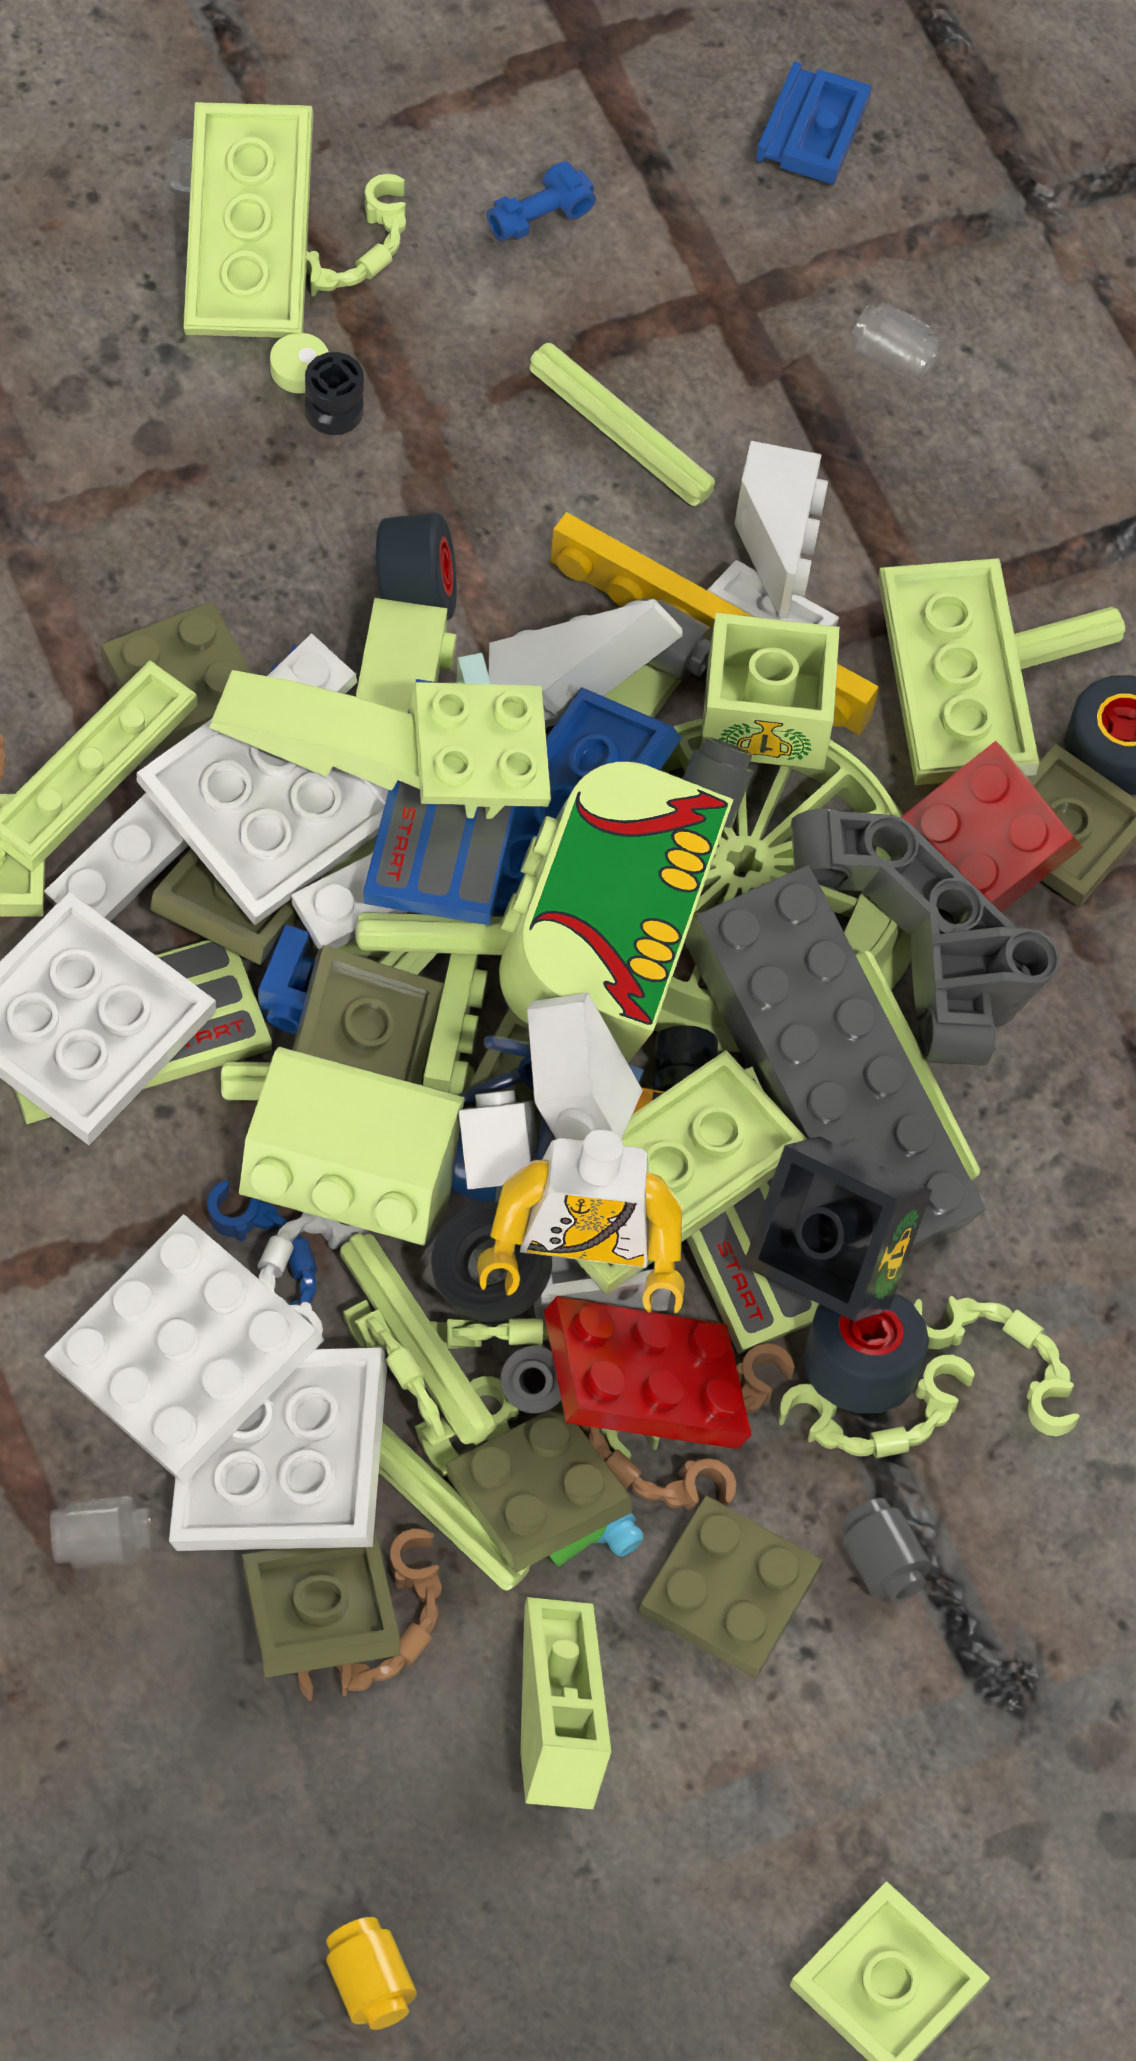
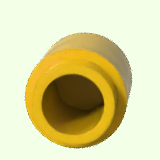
[326,1917,417,2030]

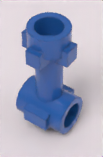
[486,161,596,242]

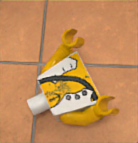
[477,1129,685,1313]

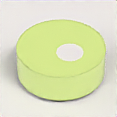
[270,333,328,394]

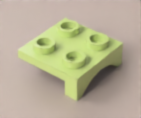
[409,682,551,819]

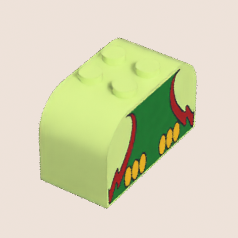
[499,762,733,1063]

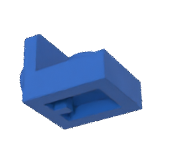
[259,924,315,1034]

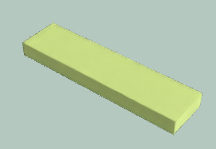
[0,660,198,872]

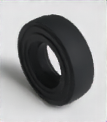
[431,1201,552,1322]

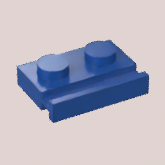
[756,61,872,185]

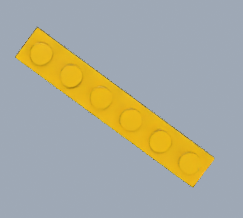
[550,512,879,736]

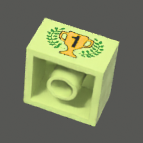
[700,613,840,770]

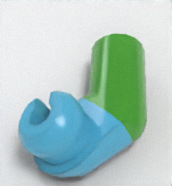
[549,1513,643,1567]

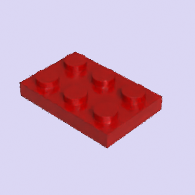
[544,1296,752,1449]

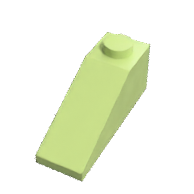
[520,1597,611,1809]

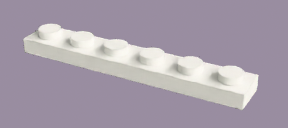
[44,633,357,921]

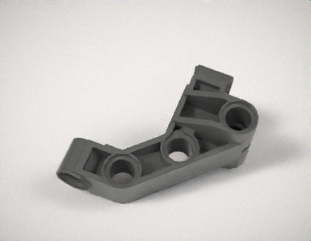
[791,809,1060,1066]

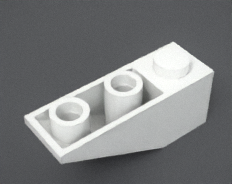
[734,441,828,619]
[489,599,682,727]

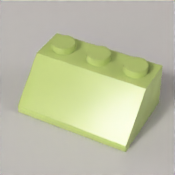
[239,1047,465,1246]

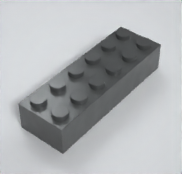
[684,865,986,1252]

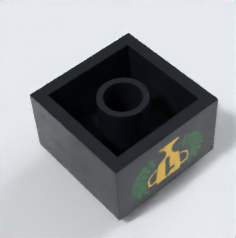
[743,1136,932,1322]

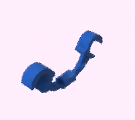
[207,1180,318,1305]

